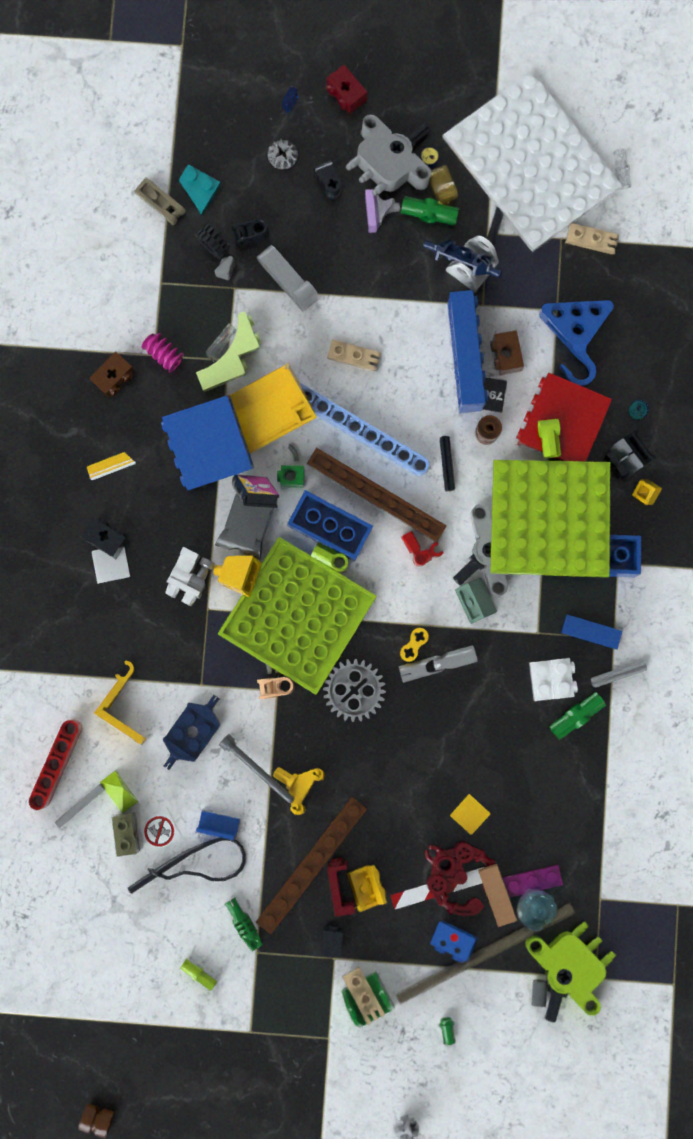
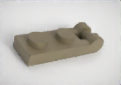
[134,177,186,226]

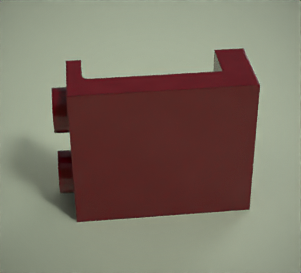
[327,858,355,917]

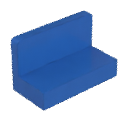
[196,810,240,840]

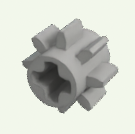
[395,1115,419,1139]

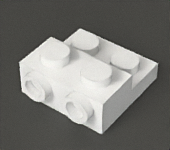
[529,658,578,701]

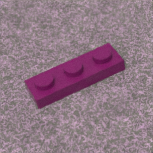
[502,865,563,898]

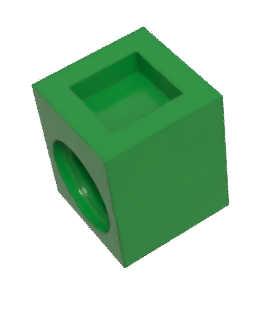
[277,465,305,488]

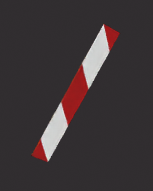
[390,867,484,909]

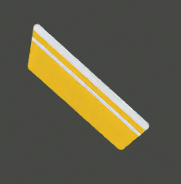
[87,452,135,480]

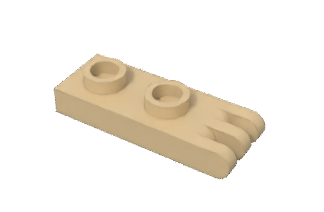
[565,223,619,254]
[327,339,381,372]
[342,966,385,1025]

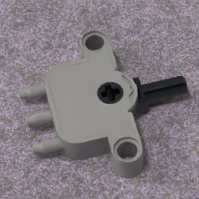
[346,115,431,196]

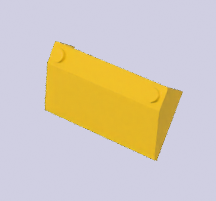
[230,363,317,454]

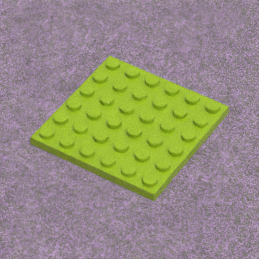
[490,460,610,577]
[218,537,377,695]

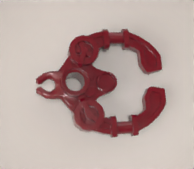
[424,842,496,916]

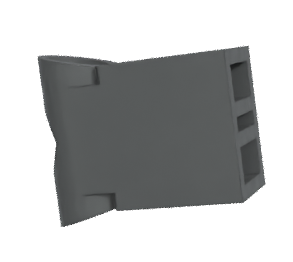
[215,494,274,561]

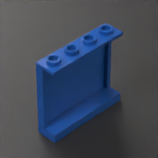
[161,395,255,490]

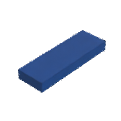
[561,615,622,650]

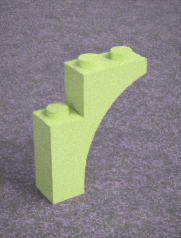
[196,311,261,392]

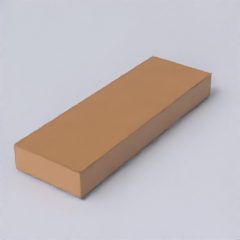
[479,864,517,927]

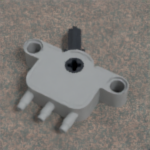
[453,504,512,597]

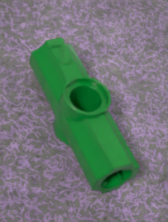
[401,196,459,226]
[549,692,606,740]

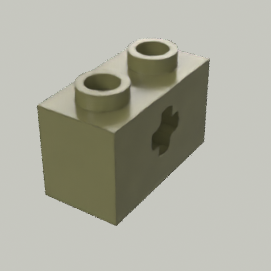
[112,812,140,857]

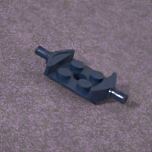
[423,240,502,278]
[162,694,221,770]

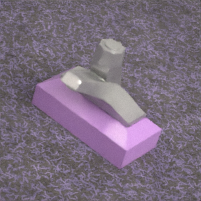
[365,189,400,233]

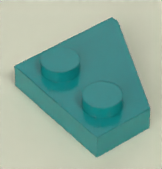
[179,164,221,215]

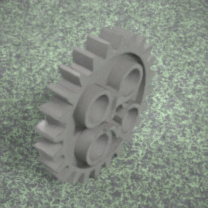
[323,659,386,722]

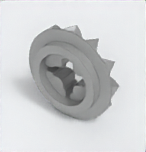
[268,139,298,169]

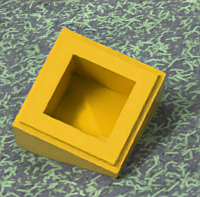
[632,479,662,505]

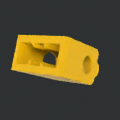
[213,556,262,597]

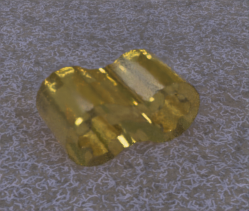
[430,165,458,204]

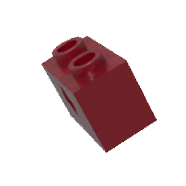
[326,65,367,114]

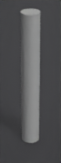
[55,784,105,828]

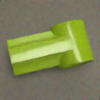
[538,419,561,458]
[311,542,349,573]

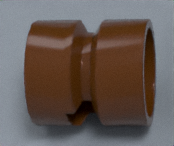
[475,415,502,445]
[78,1103,114,1139]

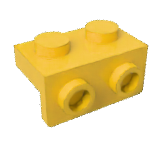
[346,865,387,912]

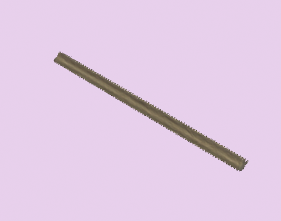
[395,903,575,1005]

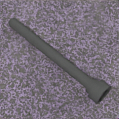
[219,734,294,803]

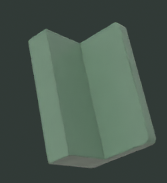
[455,578,497,624]

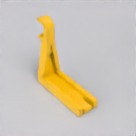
[94,661,146,745]

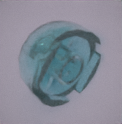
[516,889,557,931]

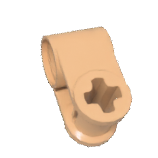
[257,677,295,699]

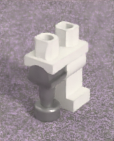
[166,547,216,606]

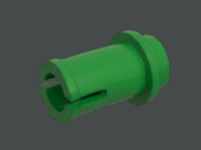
[439,1017,456,1045]

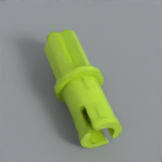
[179,958,217,991]

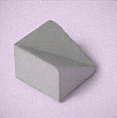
[215,256,235,280]

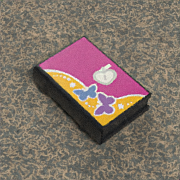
[232,475,280,508]

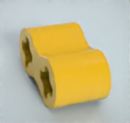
[400,628,428,662]

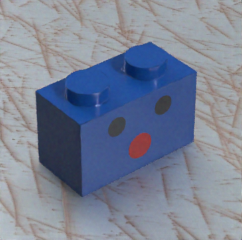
[430,921,479,963]

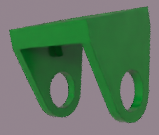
[342,971,395,1028]

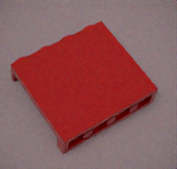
[516,372,612,462]

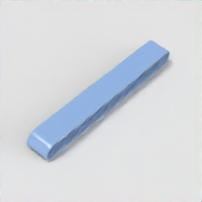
[300,383,429,476]

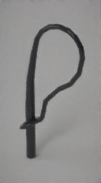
[127,837,246,894]

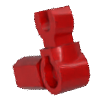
[401,531,444,567]

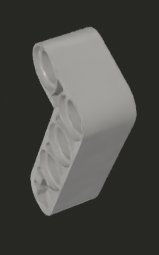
[257,245,318,312]

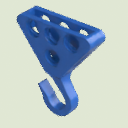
[539,300,613,387]

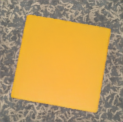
[450,794,490,835]

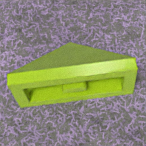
[100,770,139,814]

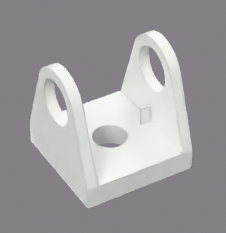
[446,236,499,293]

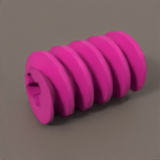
[141,333,184,373]

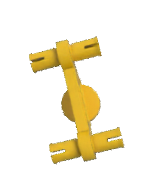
[273,767,325,815]

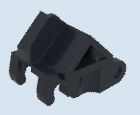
[604,430,656,479]

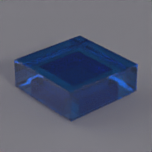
[282,87,298,113]

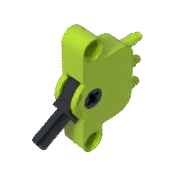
[525,922,616,1022]

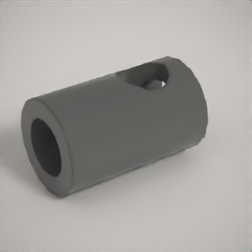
[531,979,548,1007]

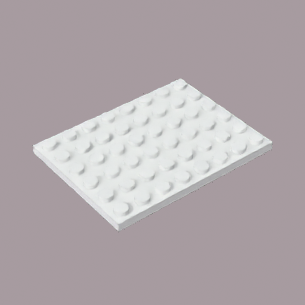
[443,71,622,252]

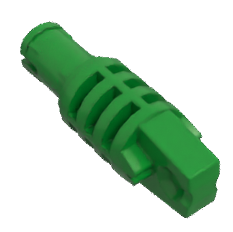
[225,897,262,951]

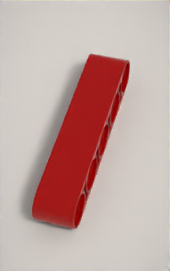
[28,720,82,810]

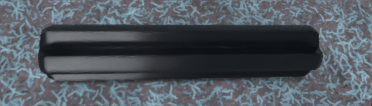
[439,436,455,492]

